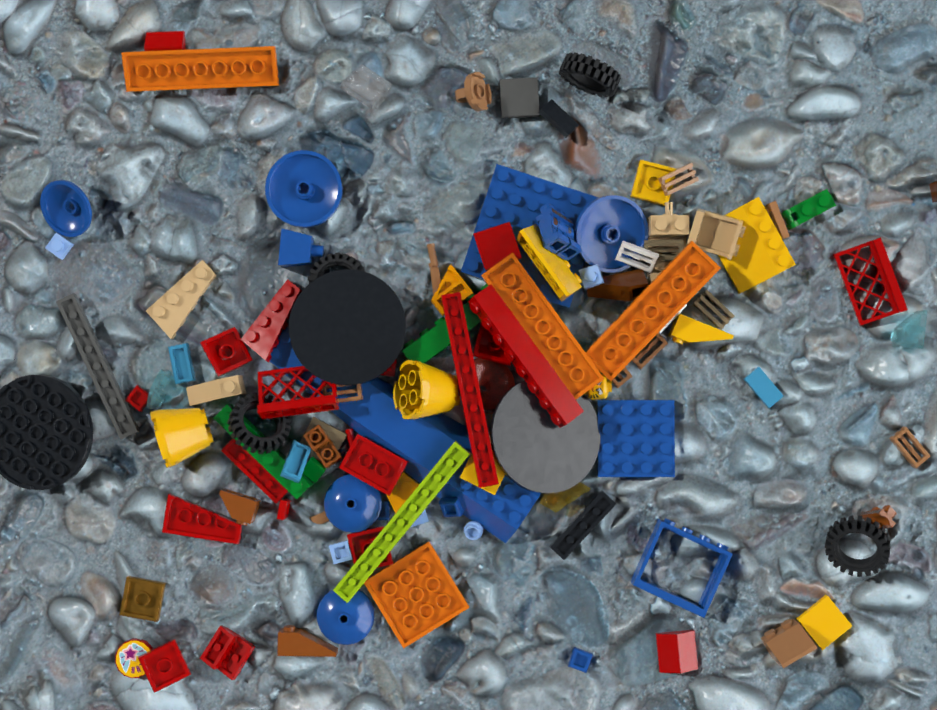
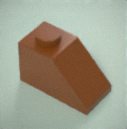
[219,488,261,526]

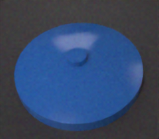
[265,150,343,228]
[574,195,649,273]

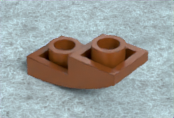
[303,424,343,469]

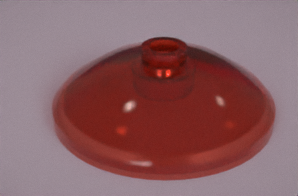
[458,358,515,414]

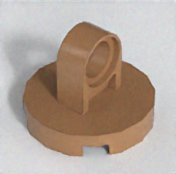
[455,72,492,111]

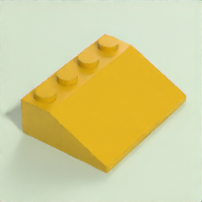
[718,197,796,294]
[517,224,582,302]

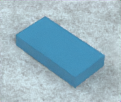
[168,343,196,384]
[743,367,784,408]
[280,440,311,483]

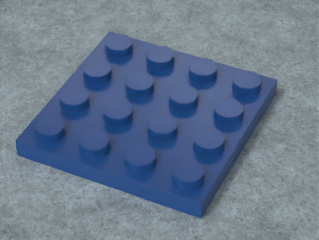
[597,400,675,477]

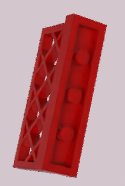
[833,237,908,326]
[257,366,339,419]

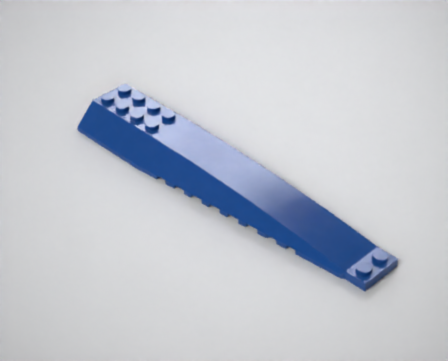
[270,327,541,543]

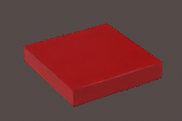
[473,222,522,271]
[138,639,191,693]

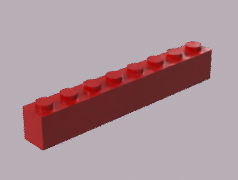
[468,284,584,428]

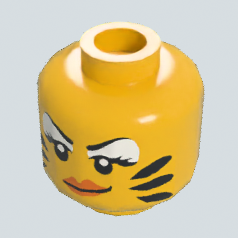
[584,374,612,400]

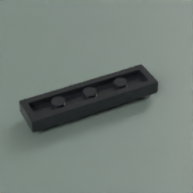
[550,490,616,560]

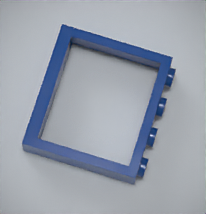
[630,518,733,618]

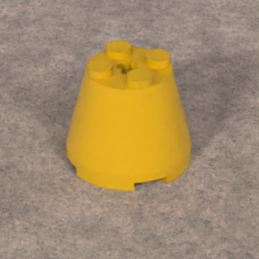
[393,360,460,420]
[150,408,214,468]

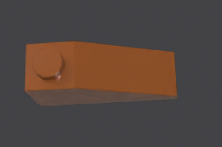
[277,625,338,657]

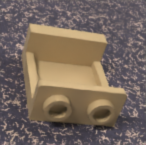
[686,208,746,260]

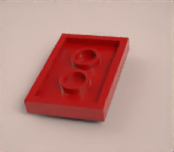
[339,434,409,496]

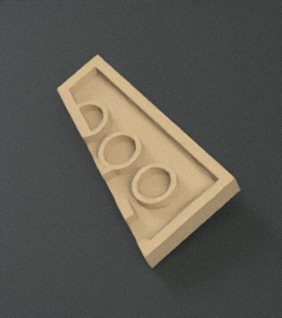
[146,260,217,339]

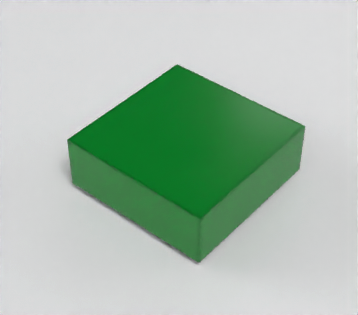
[303,456,327,483]

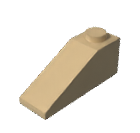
[186,375,246,406]

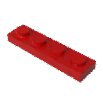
[221,439,288,504]

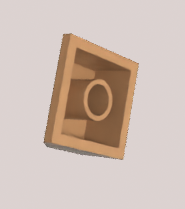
[761,619,817,668]

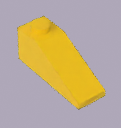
[668,314,734,345]

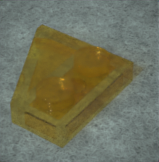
[539,482,591,513]

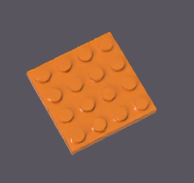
[364,541,469,649]

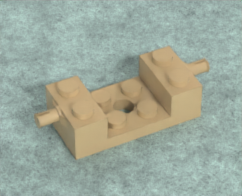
[647,202,689,285]

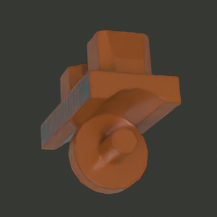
[859,505,897,529]

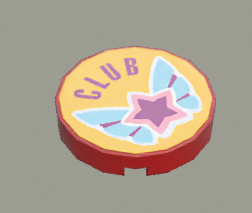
[115,638,153,678]

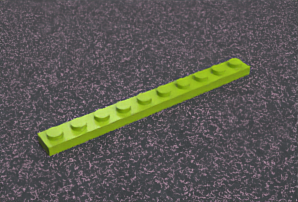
[333,441,471,603]

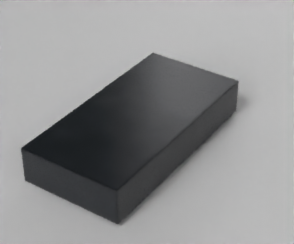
[538,99,579,138]

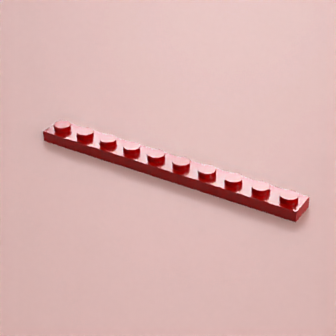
[441,292,499,488]

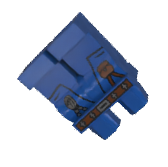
[536,203,582,261]

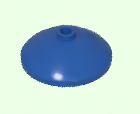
[40,180,92,237]
[324,474,382,533]
[317,589,375,645]

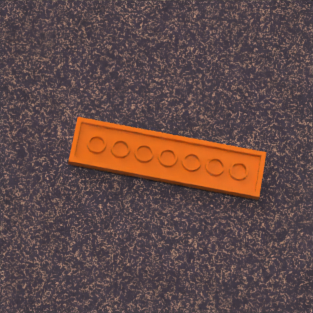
[121,46,279,92]
[585,241,721,381]
[481,253,604,399]

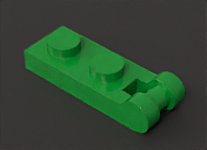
[781,189,836,230]

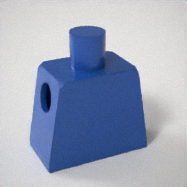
[278,229,324,267]

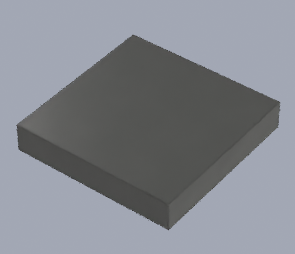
[500,77,540,119]

